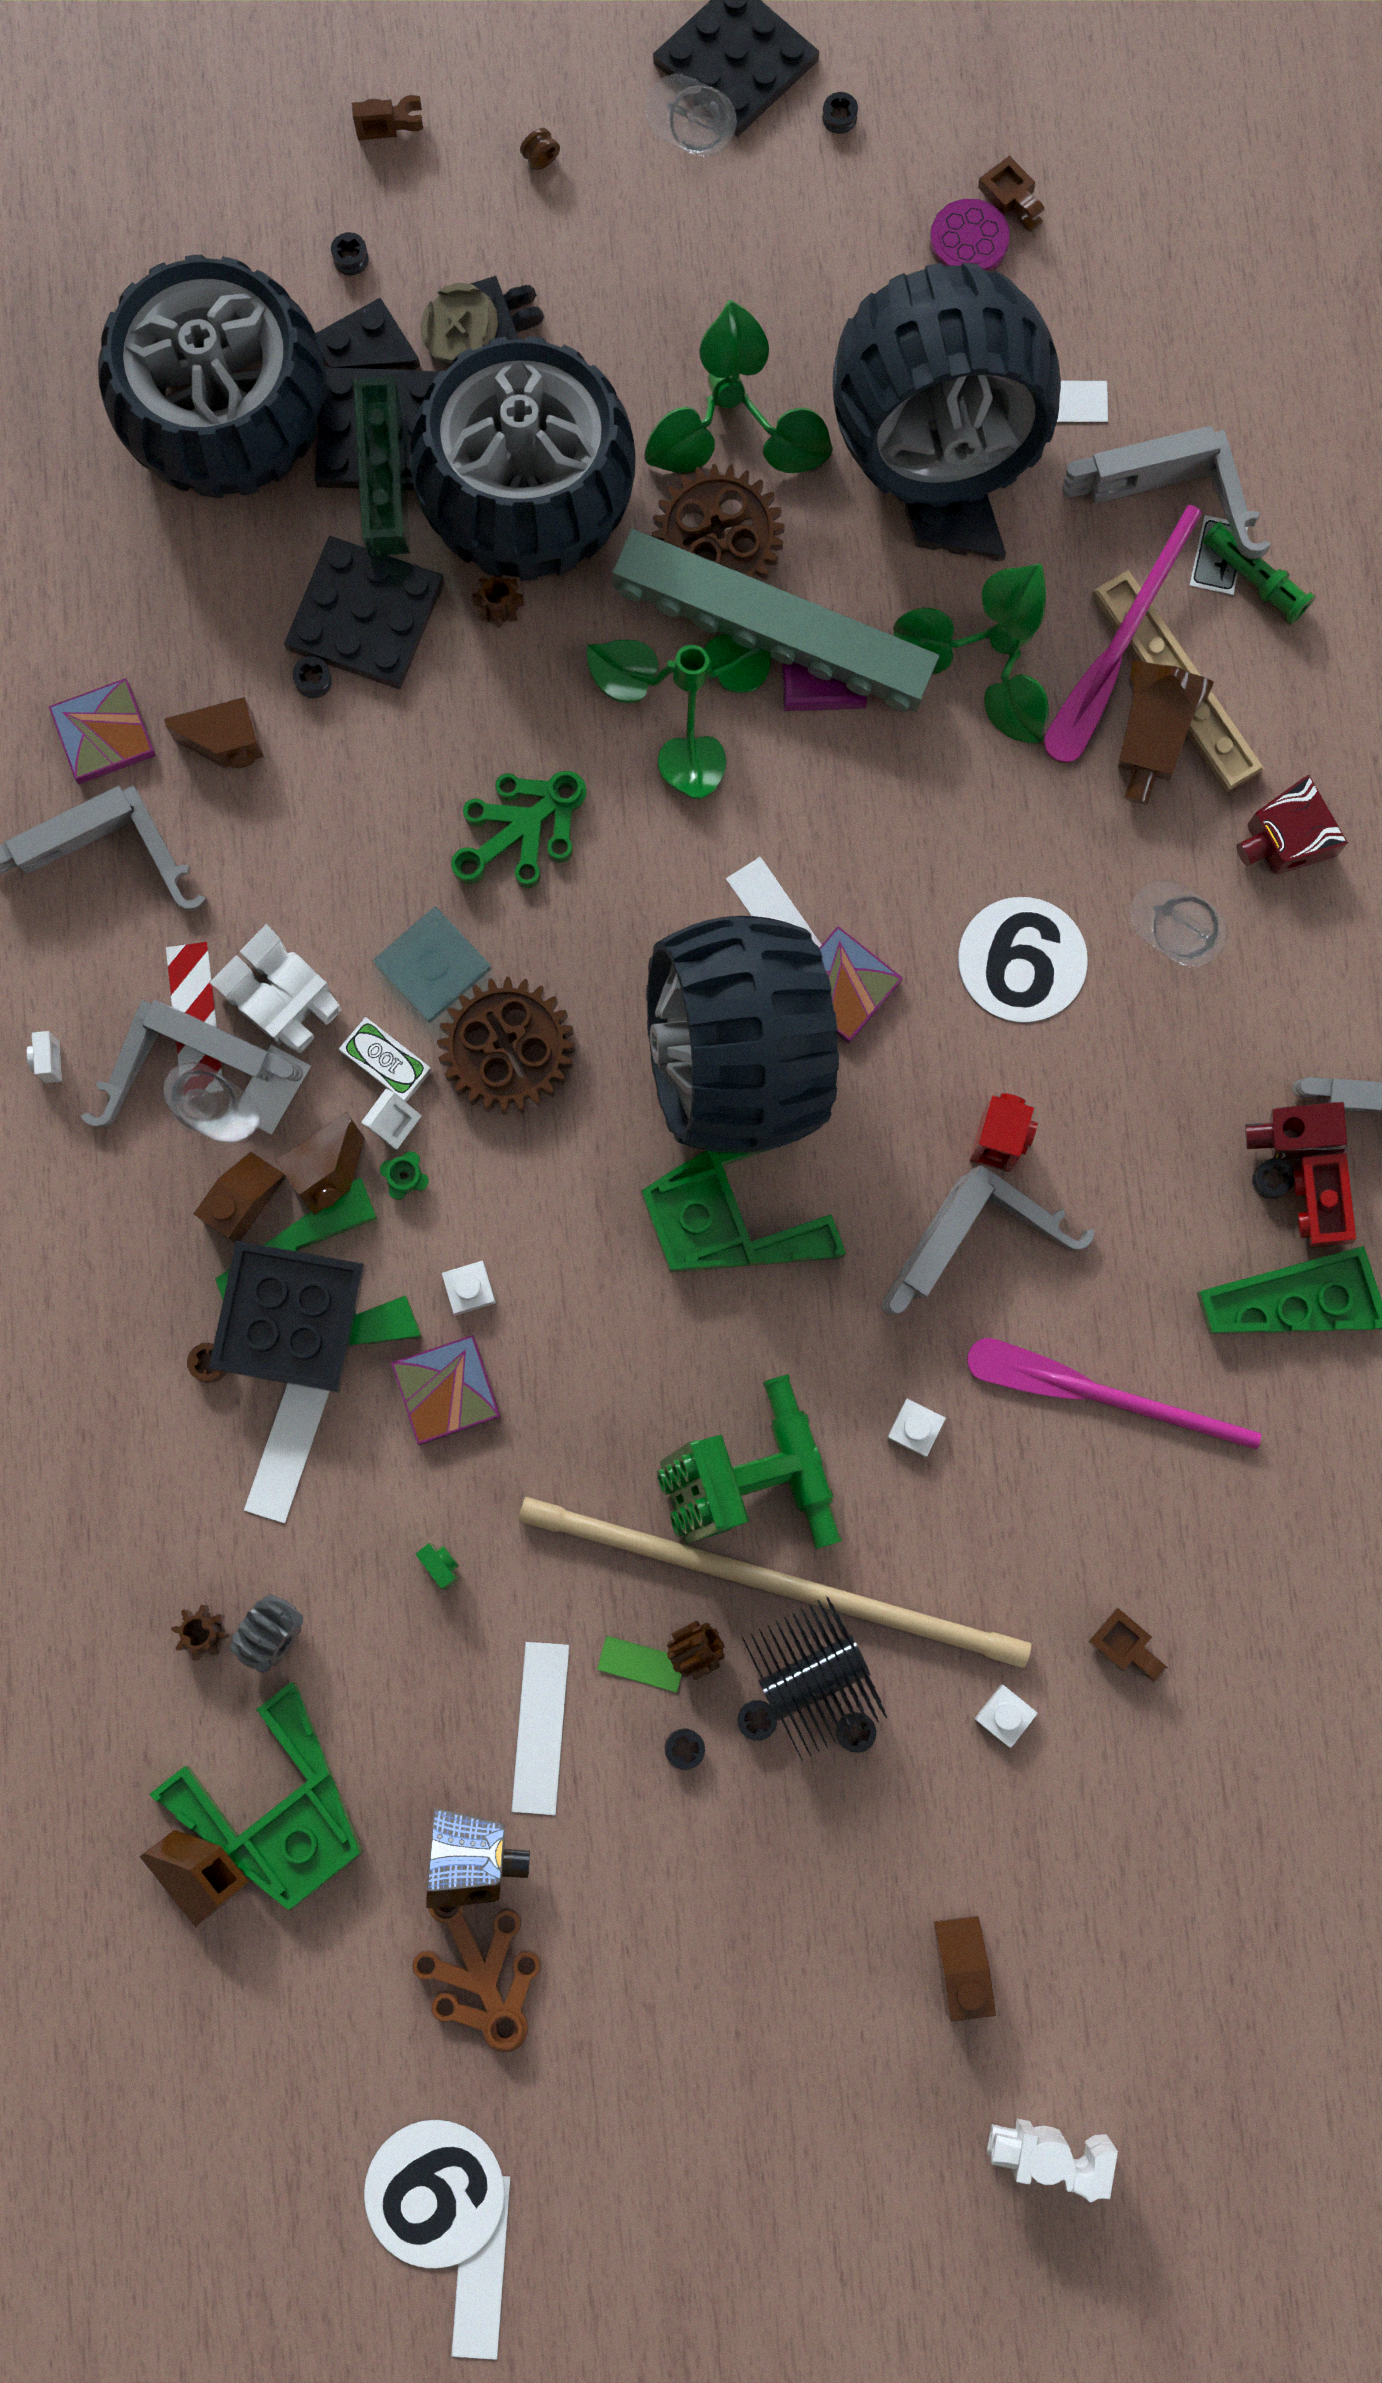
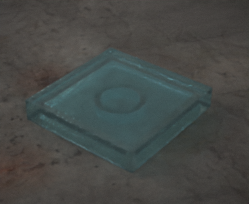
[373,906,492,1024]

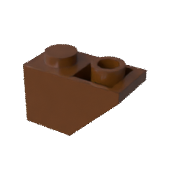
[140,1830,249,1928]

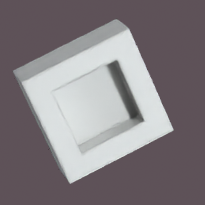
[27,1031,62,1083]
[361,1089,422,1149]
[442,1261,496,1316]
[887,1399,946,1458]
[974,1684,1038,1748]

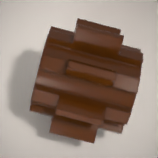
[472,575,524,628]
[171,1605,230,1660]
[667,1621,725,1680]

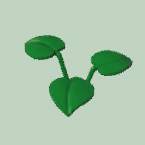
[644,300,833,473]
[893,563,1049,743]
[586,634,771,799]

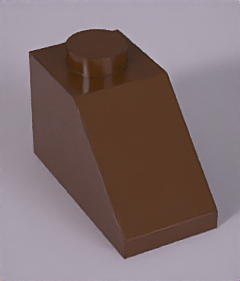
[164,697,264,768]
[275,1112,365,1215]
[193,1151,286,1243]
[934,1916,996,2021]

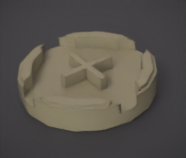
[420,283,498,366]

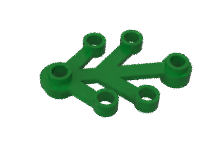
[451,771,587,888]

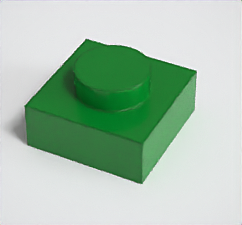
[415,1543,459,1590]

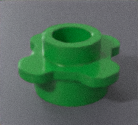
[380,1151,429,1200]

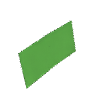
[597,1635,682,1692]

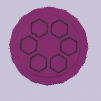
[930,198,1009,271]

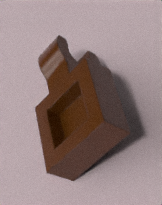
[352,95,423,140]
[978,155,1044,232]
[1088,1608,1168,1682]

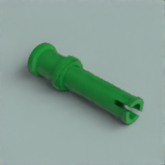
[1203,521,1316,625]

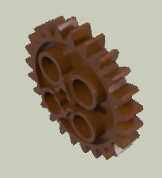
[652,464,784,580]
[437,977,575,1115]

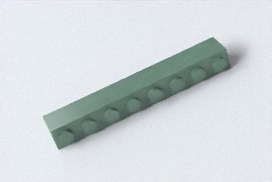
[612,529,939,712]

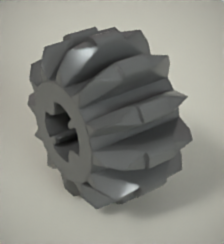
[231,1594,303,1673]

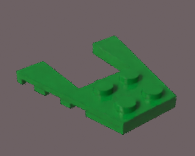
[641,1139,846,1273]
[215,1177,422,1346]
[149,1682,363,1911]

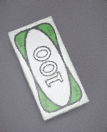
[339,1017,432,1102]

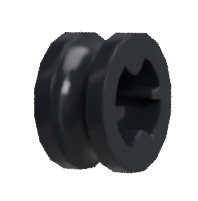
[822,92,858,134]
[330,232,369,276]
[293,656,332,699]
[1252,1158,1295,1199]
[738,1700,777,1741]
[836,1712,877,1753]
[665,1728,705,1770]

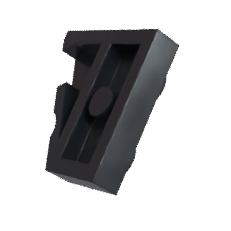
[315,297,420,369]
[905,494,1006,562]

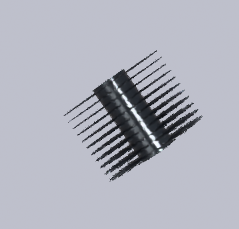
[742,1595,887,1761]

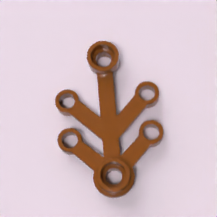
[412,1905,541,2052]

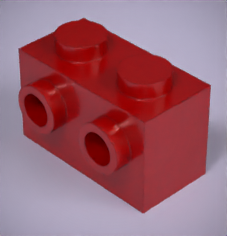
[969,1093,1038,1172]
[1293,1153,1356,1248]

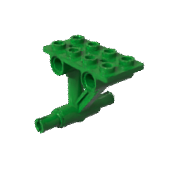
[657,1374,842,1549]

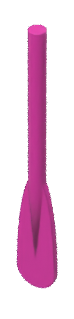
[1044,505,1202,763]
[967,1338,1262,1450]

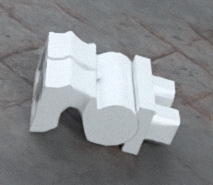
[209,924,342,1054]
[987,2118,1118,2203]

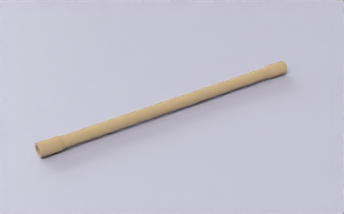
[518,1496,1031,1668]

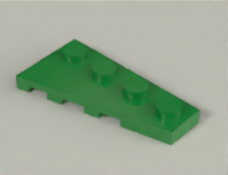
[1196,1246,1382,1334]

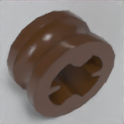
[520,128,560,170]
[187,1343,227,1383]

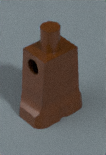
[1118,661,1214,805]

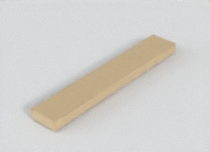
[1092,570,1264,794]

